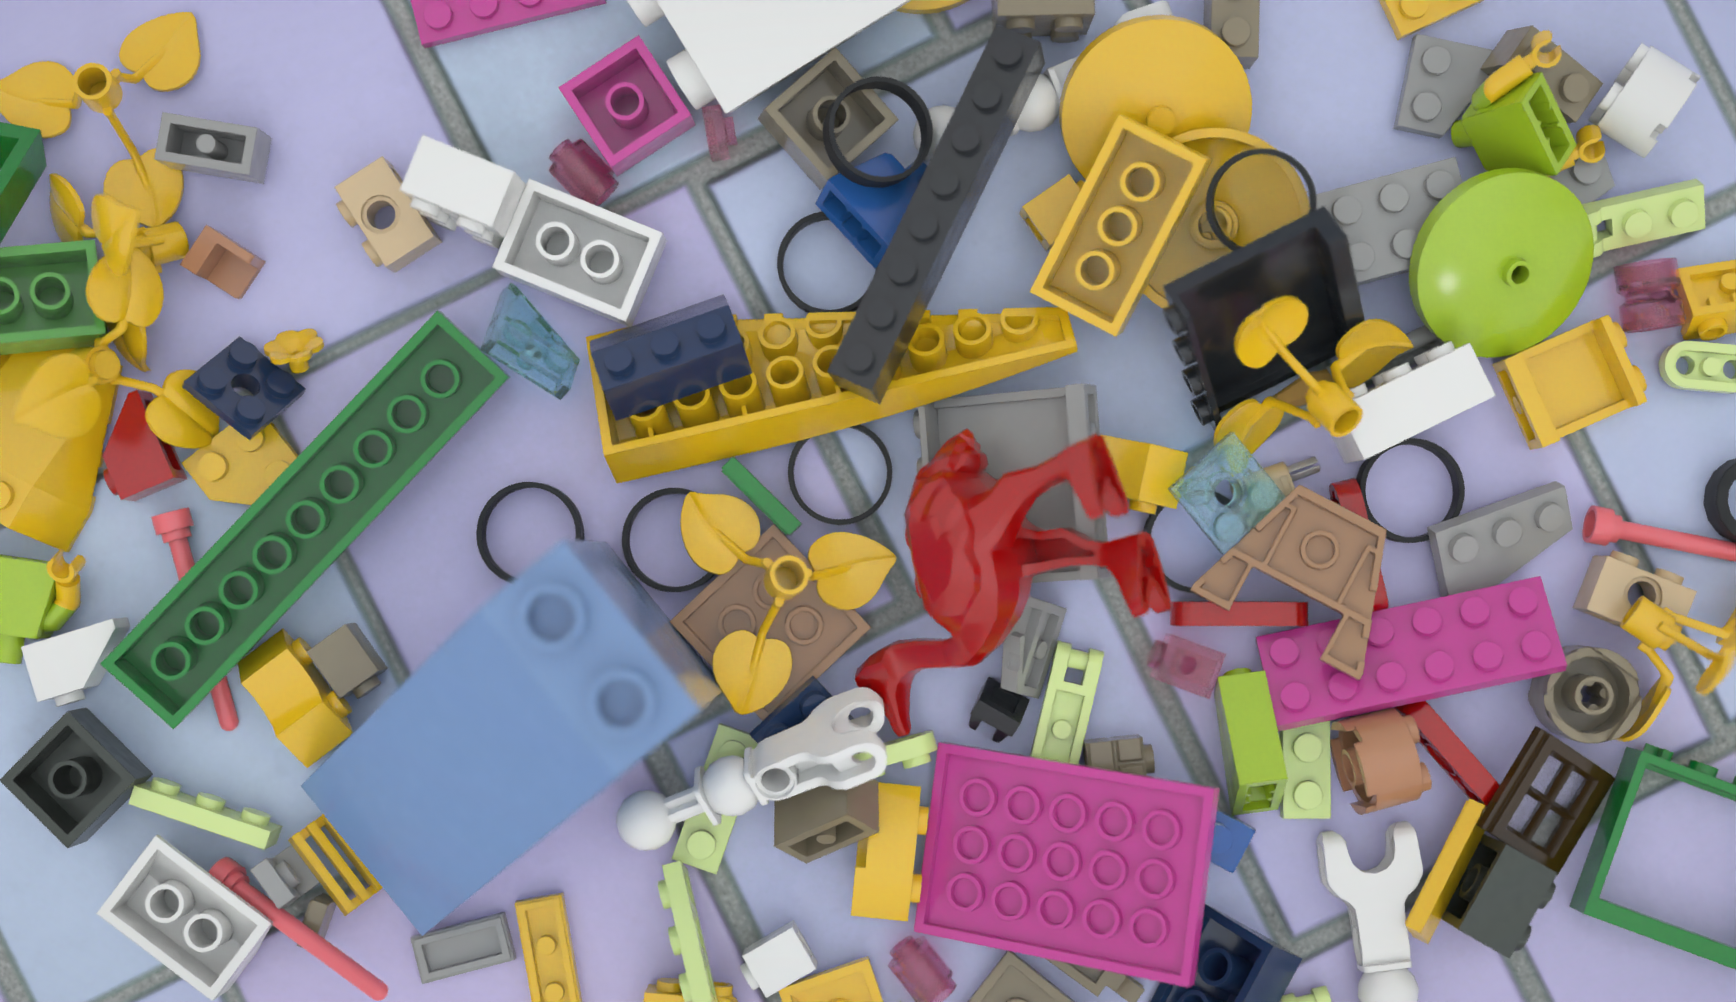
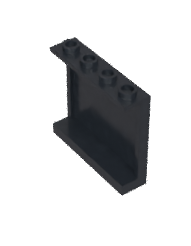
[1162,206,1365,431]

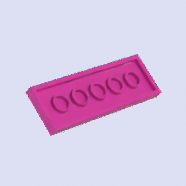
[1256,576,1567,731]

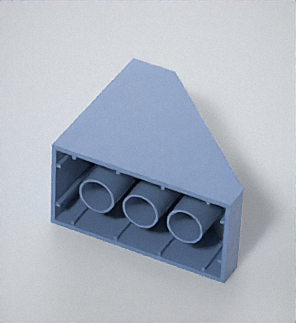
[301,540,722,936]

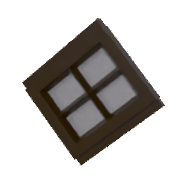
[1476,726,1616,876]

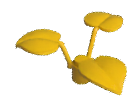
[0,12,201,228]
[49,173,189,372]
[11,248,219,449]
[1213,296,1414,477]
[680,492,897,715]
[1615,596,1736,742]

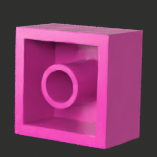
[558,35,695,177]

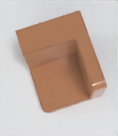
[180,225,266,299]

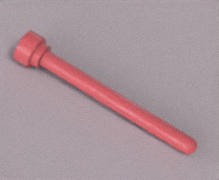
[1582,505,1736,562]
[151,507,239,731]
[208,857,388,1001]

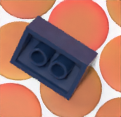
[590,294,752,421]
[1150,904,1302,1002]

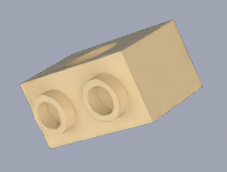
[334,156,442,273]
[1573,550,1697,645]

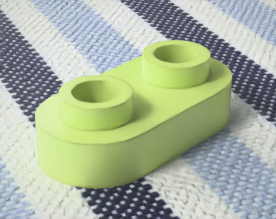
[1659,341,1736,394]
[852,730,938,778]

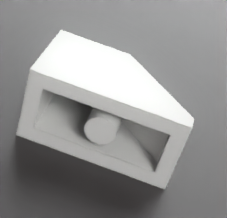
[21,617,130,707]

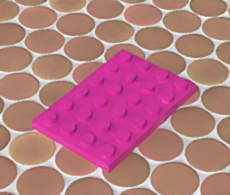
[914,742,1220,987]

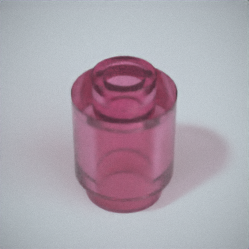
[548,139,619,206]
[888,935,957,1002]

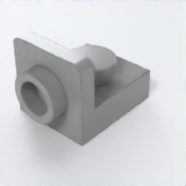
[250,845,320,909]

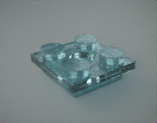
[1168,432,1286,554]

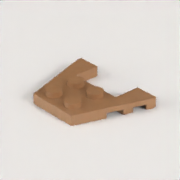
[1190,484,1387,680]

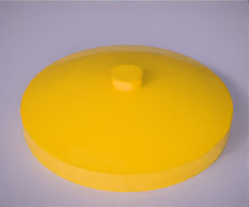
[1059,15,1252,180]
[1143,128,1310,309]

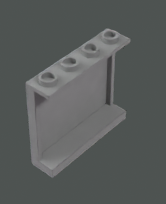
[913,383,1111,583]

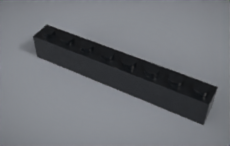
[827,24,1045,404]

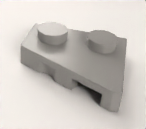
[1393,34,1493,139]
[1001,596,1067,699]

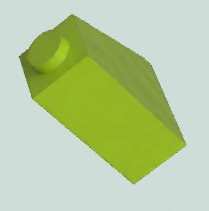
[1214,668,1288,816]

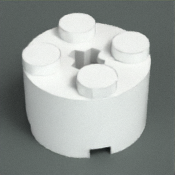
[1588,43,1701,158]

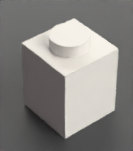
[740,920,817,998]

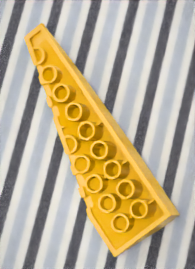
[586,307,1078,484]

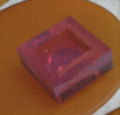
[702,104,738,162]

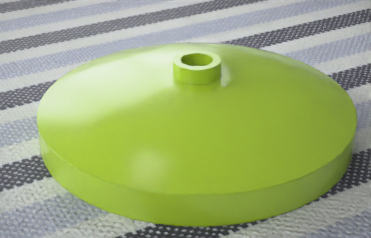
[1409,168,1594,358]

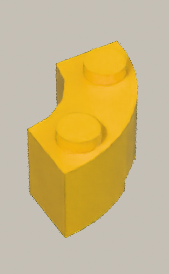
[1100,434,1188,515]
[238,628,353,768]
[851,782,929,921]

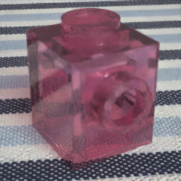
[1147,633,1226,699]

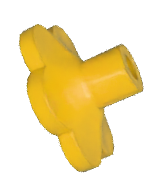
[263,329,324,374]

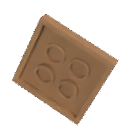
[669,524,871,721]

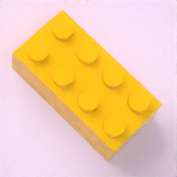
[1029,115,1212,337]

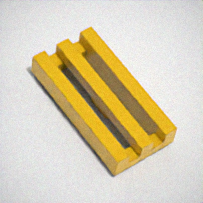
[288,814,383,916]

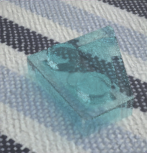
[480,282,580,400]

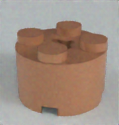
[1330,708,1432,815]

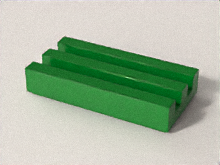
[721,456,802,536]

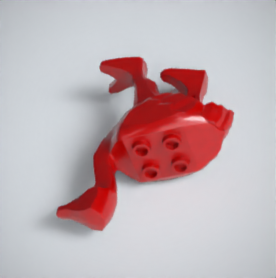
[855,429,1172,737]

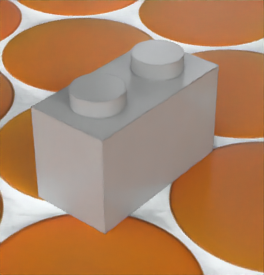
[154,112,272,184]

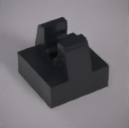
[969,677,1030,743]

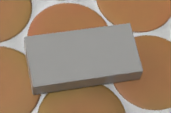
[410,911,516,984]

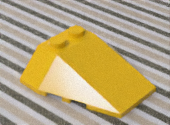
[0,348,123,552]

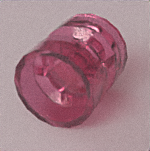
[1613,258,1686,333]

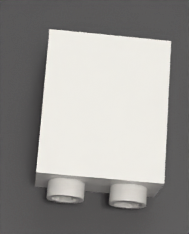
[627,0,912,114]

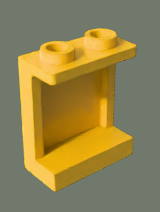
[1492,315,1647,450]

